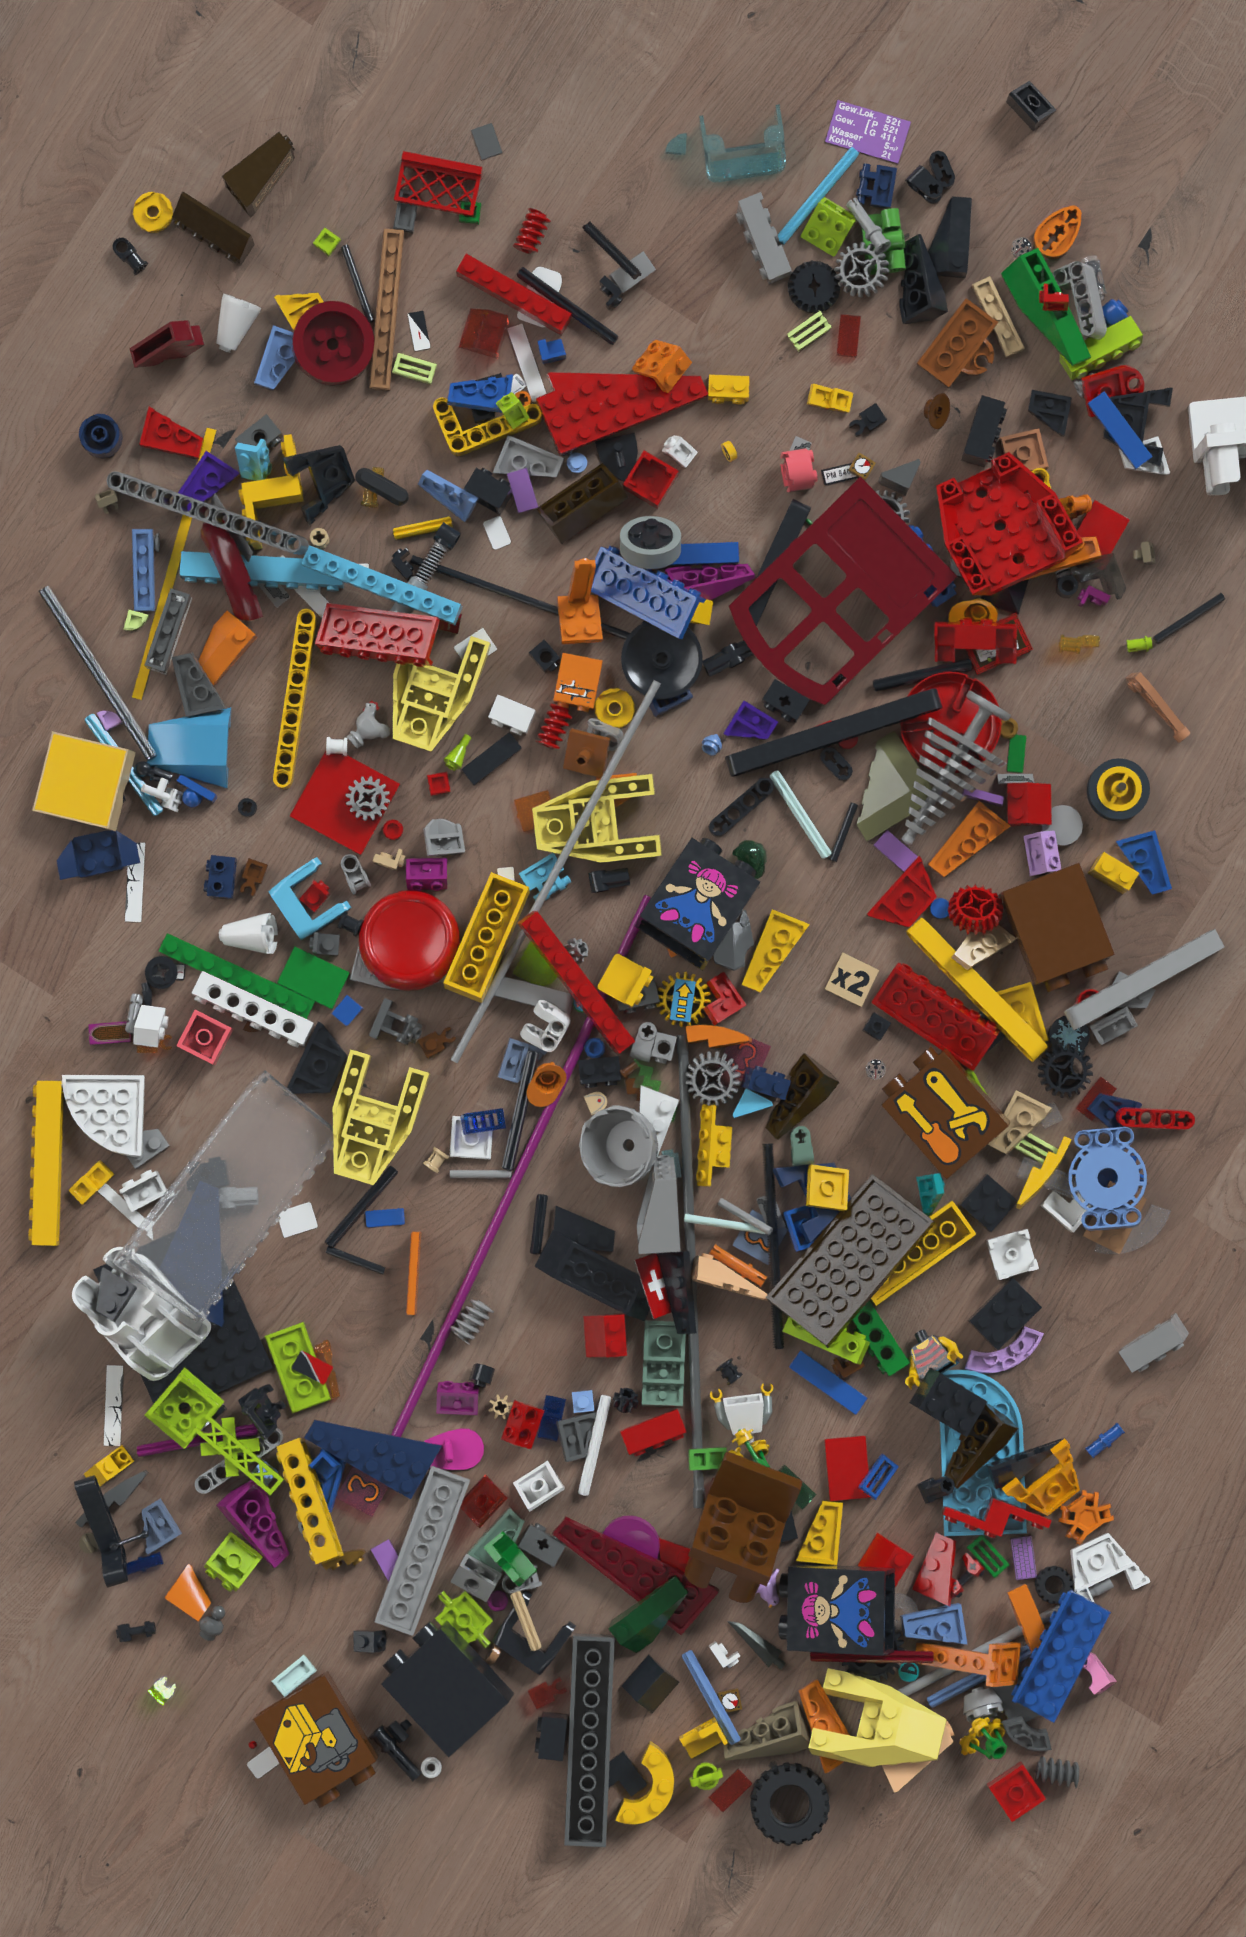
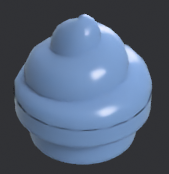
[702,734,722,755]

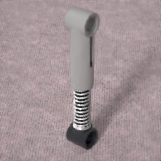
[390,523,461,614]

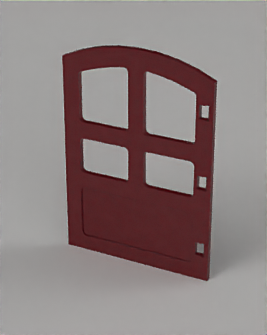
[729,476,957,705]

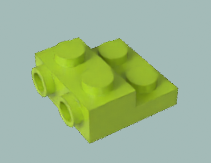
[204,1532,263,1592]

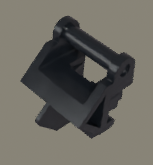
[238,1384,286,1440]

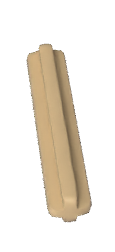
[510,1591,541,1651]

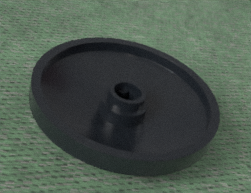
[621,621,703,700]

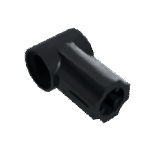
[588,868,630,893]
[917,1476,955,1504]

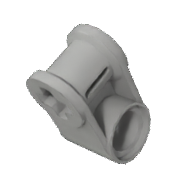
[586,718,624,751]
[341,854,372,895]
[629,1022,657,1062]
[502,1565,543,1593]

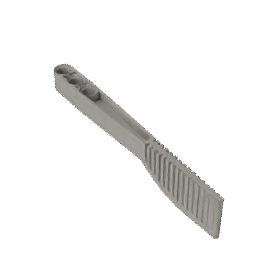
[350,945,574,1015]

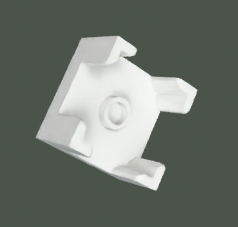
[986,1229,1039,1280]

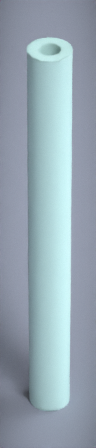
[684,1214,765,1234]

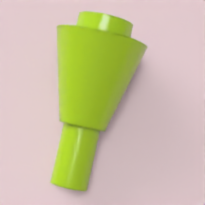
[443,734,471,771]

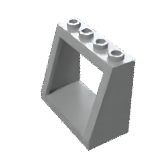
[637,1155,680,1254]

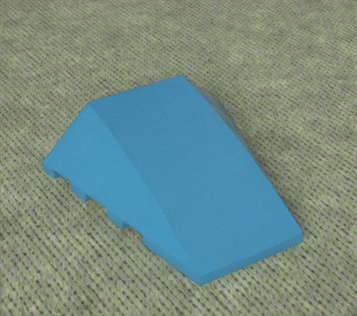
[147,707,231,789]

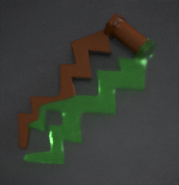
[620,1059,678,1122]

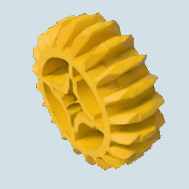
[656,972,711,1027]

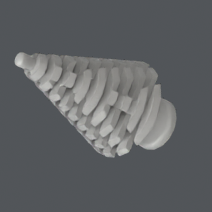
[902,690,1011,845]

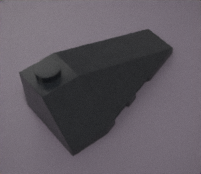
[899,234,948,324]

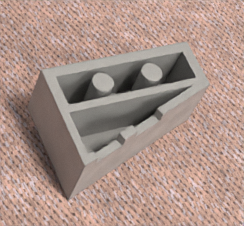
[1119,1313,1189,1373]

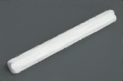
[578,1395,611,1496]

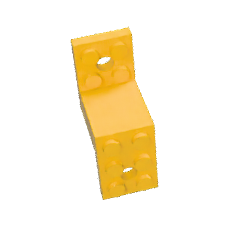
[239,434,304,550]

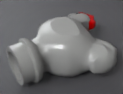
[347,701,391,749]

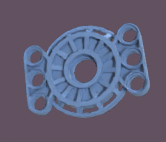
[1068,1127,1147,1231]

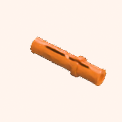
[709,1244,768,1287]

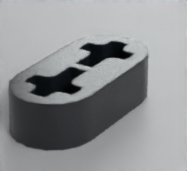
[929,151,955,190]
[820,747,853,781]

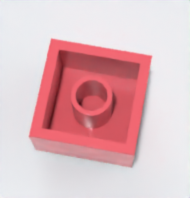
[176,1010,234,1065]

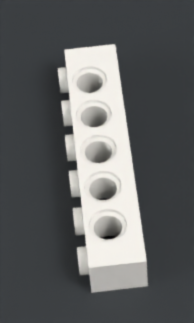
[192,971,314,1048]

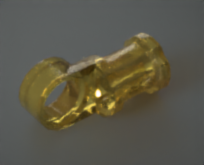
[360,467,384,508]
[1059,634,1100,654]

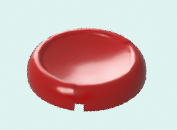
[900,672,1002,773]
[358,890,460,990]

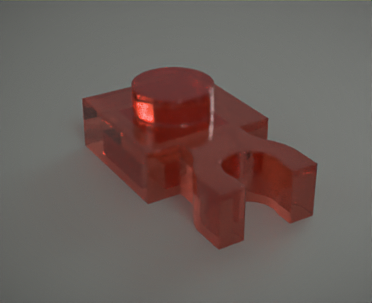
[528,1677,567,1710]

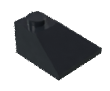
[981,579,1029,614]

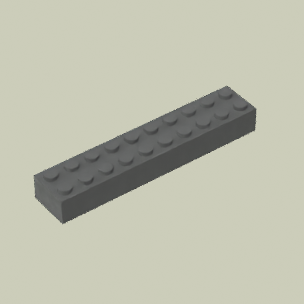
[564,1633,615,1847]

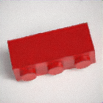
[620,1408,687,1457]

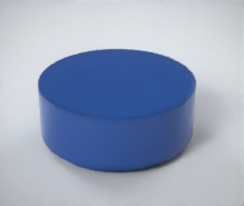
[930,898,949,919]

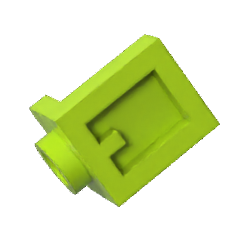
[496,392,530,429]

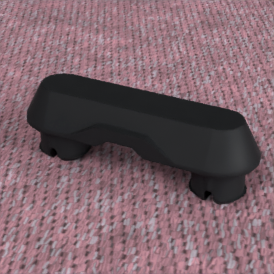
[355,468,409,506]

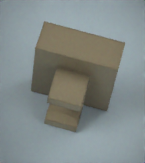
[95,489,119,514]
[1133,541,1156,565]

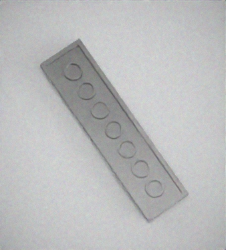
[374,1465,470,1636]

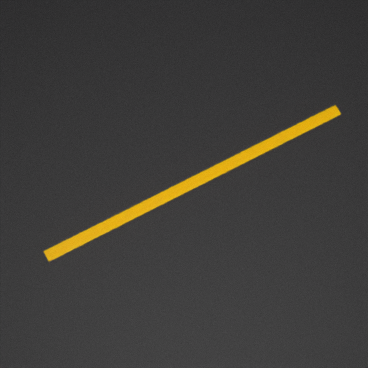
[132,428,216,700]

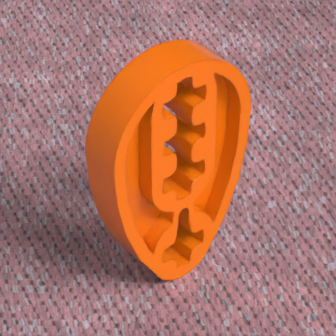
[1033,205,1082,259]

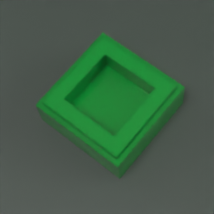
[459,201,481,224]

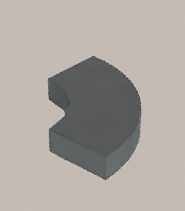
[1002,1716,1052,1751]

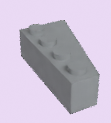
[735,192,792,284]

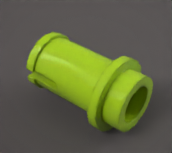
[1126,636,1153,653]

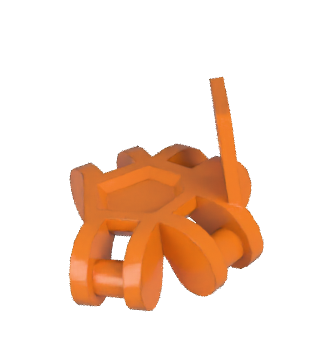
[1058,1490,1114,1545]

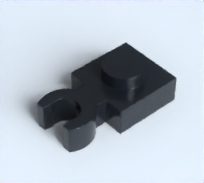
[849,403,887,437]

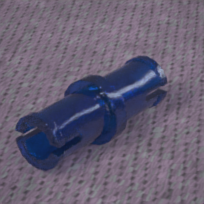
[127,1552,164,1575]

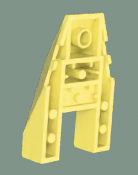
[393,636,491,752]
[532,774,662,863]
[332,1049,430,1185]
[808,1668,947,1767]

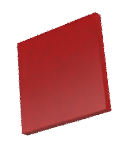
[290,751,401,855]

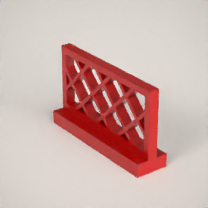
[394,151,483,217]

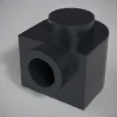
[469,1363,495,1388]

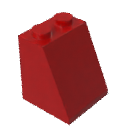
[583,1313,627,1357]

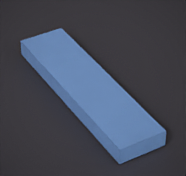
[132,529,155,611]

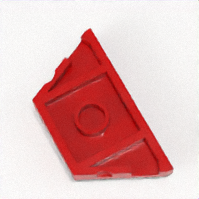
[866,856,937,928]

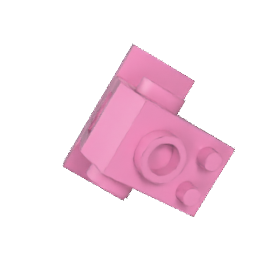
[1083,1653,1117,1695]

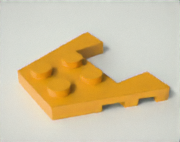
[1002,1438,1080,1516]

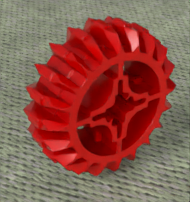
[948,884,1003,935]

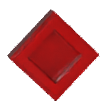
[427,772,451,796]

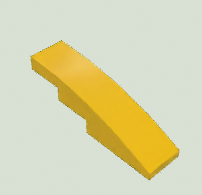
[1016,1136,1072,1209]

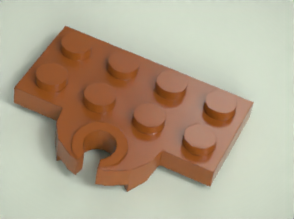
[917,298,998,388]

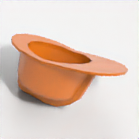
[526,1061,567,1107]

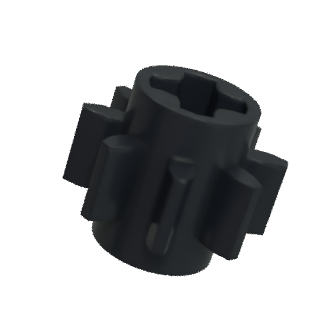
[613,1388,639,1413]

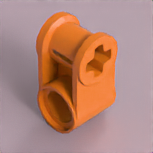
[1059,494,1092,520]

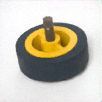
[1087,758,1150,821]

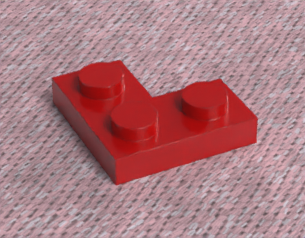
[703,972,746,1026]

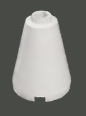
[216,294,261,353]
[219,913,278,954]

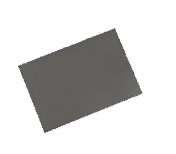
[471,123,502,160]

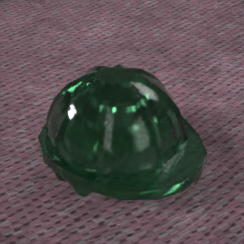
[732,840,767,879]

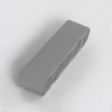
[195,1428,283,1494]

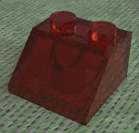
[459,308,509,359]

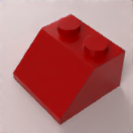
[1007,782,1052,826]
[857,1533,914,1587]

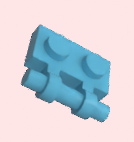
[519,853,571,901]

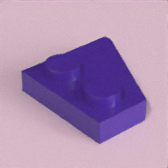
[723,700,779,739]

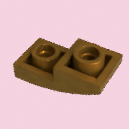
[322,1549,366,1571]

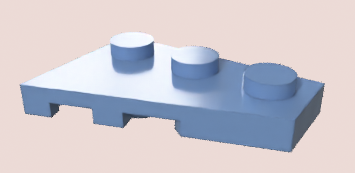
[254,325,295,390]
[900,1603,968,1645]

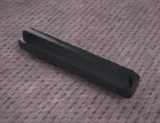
[530,1194,548,1255]

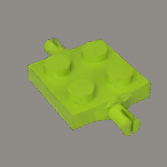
[435,1590,493,1649]

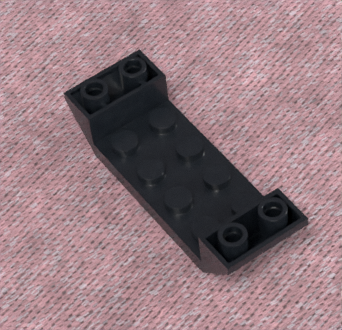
[534,1230,650,1321]

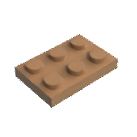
[1082,1180,1147,1254]

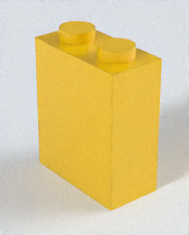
[1088,852,1139,894]

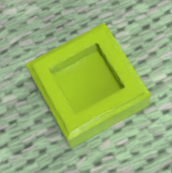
[313,227,341,257]

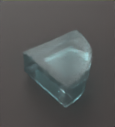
[665,133,687,155]

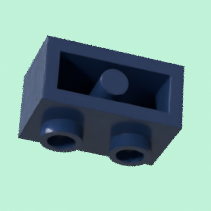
[204,855,237,899]
[740,1065,791,1100]

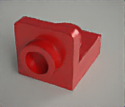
[1039,284,1069,311]
[299,880,331,913]

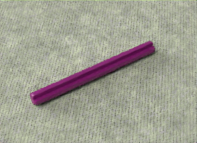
[136,1424,258,1457]

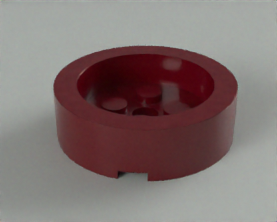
[292,301,374,386]

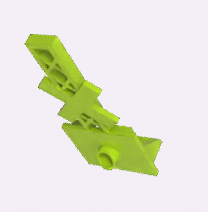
[145,1368,284,1495]

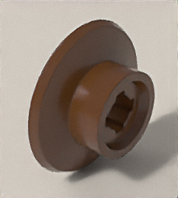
[924,393,950,429]

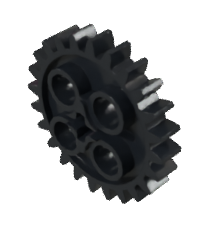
[841,1625,905,1683]

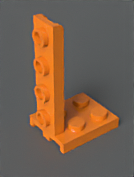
[557,558,603,644]
[916,1642,1021,1687]

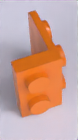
[632,340,692,393]

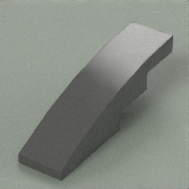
[75,1470,149,1528]

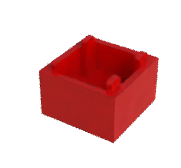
[623,450,679,510]
[987,1761,1046,1822]

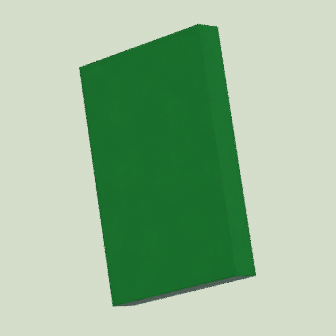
[277,946,350,1010]

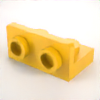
[708,375,749,405]

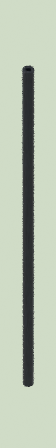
[410,555,630,640]

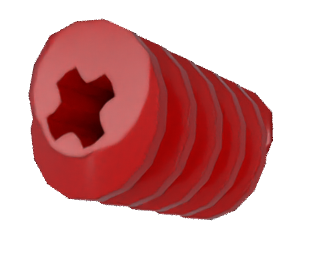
[513,208,551,254]
[536,704,573,749]

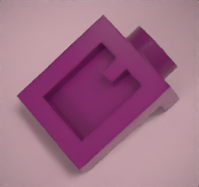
[1077,585,1111,607]

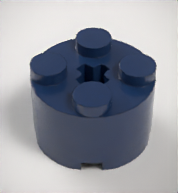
[79,414,122,458]

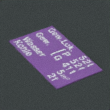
[825,100,911,164]

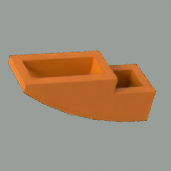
[686,1025,752,1049]

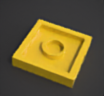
[806,1164,849,1211]

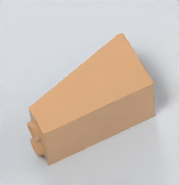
[882,1721,954,1793]

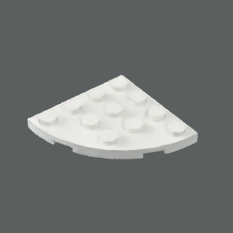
[62,1075,145,1157]

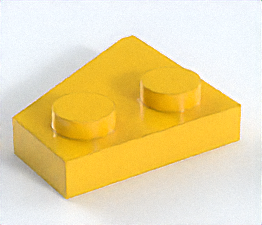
[274,293,324,331]

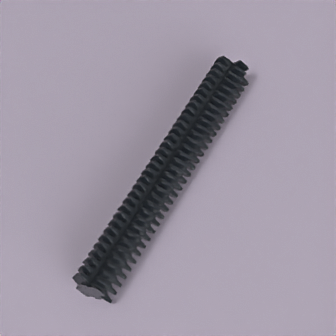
[582,221,642,280]

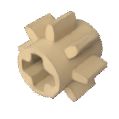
[489,1394,513,1419]

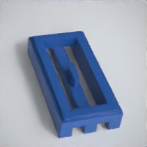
[858,1454,899,1500]

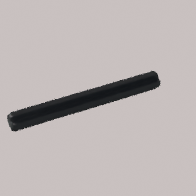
[873,659,972,691]
[325,1166,398,1248]

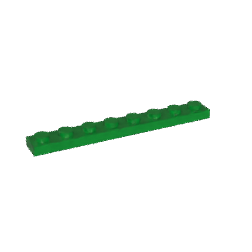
[158,933,315,1019]

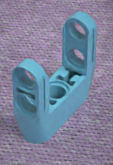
[268,857,352,940]

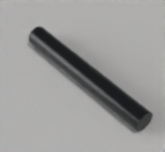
[829,802,858,862]
[326,1246,386,1275]

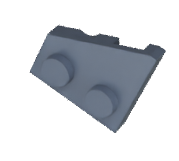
[497,1038,547,1083]
[142,1498,182,1555]

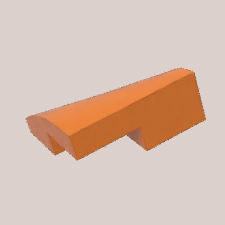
[165,1564,212,1621]

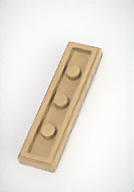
[971,276,1025,358]

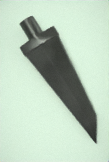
[727,1621,786,1670]

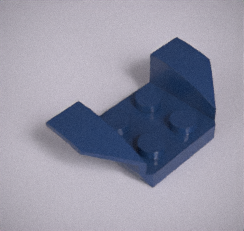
[56,830,140,880]

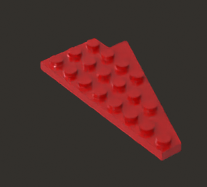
[536,372,708,455]

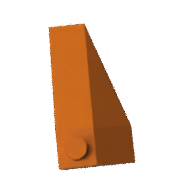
[198,611,258,686]

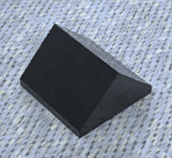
[1006,81,1056,131]
[621,1654,679,1713]

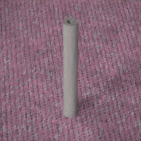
[450,1170,512,1178]
[718,1198,773,1235]

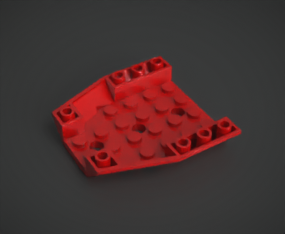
[936,452,1083,595]

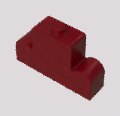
[129,320,205,368]

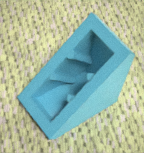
[732,1088,773,1118]

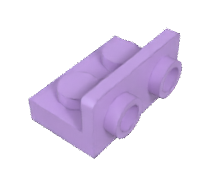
[1024,831,1061,876]

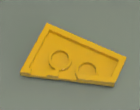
[996,982,1049,1042]

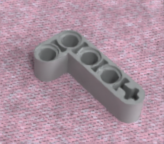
[1053,261,1107,340]

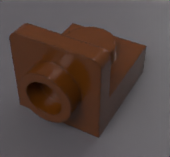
[831,1358,865,1378]

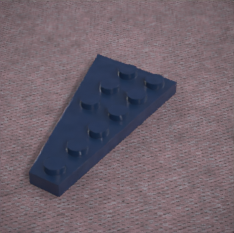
[304,1419,442,1499]

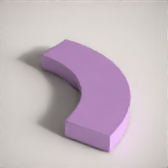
[964,1326,1044,1373]

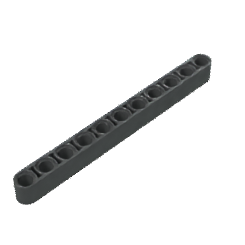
[106,471,309,555]

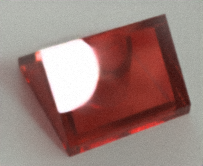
[460,1474,509,1528]

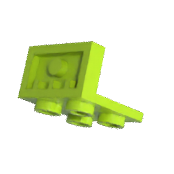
[801,197,857,257]

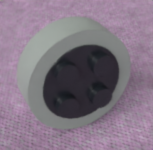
[620,516,681,570]

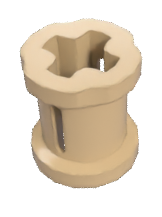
[310,528,329,549]
[423,1146,449,1174]

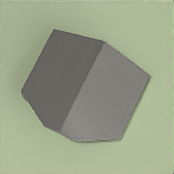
[423,819,465,857]

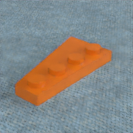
[1016,537,1102,581]
[928,801,1011,878]
[799,1679,850,1773]

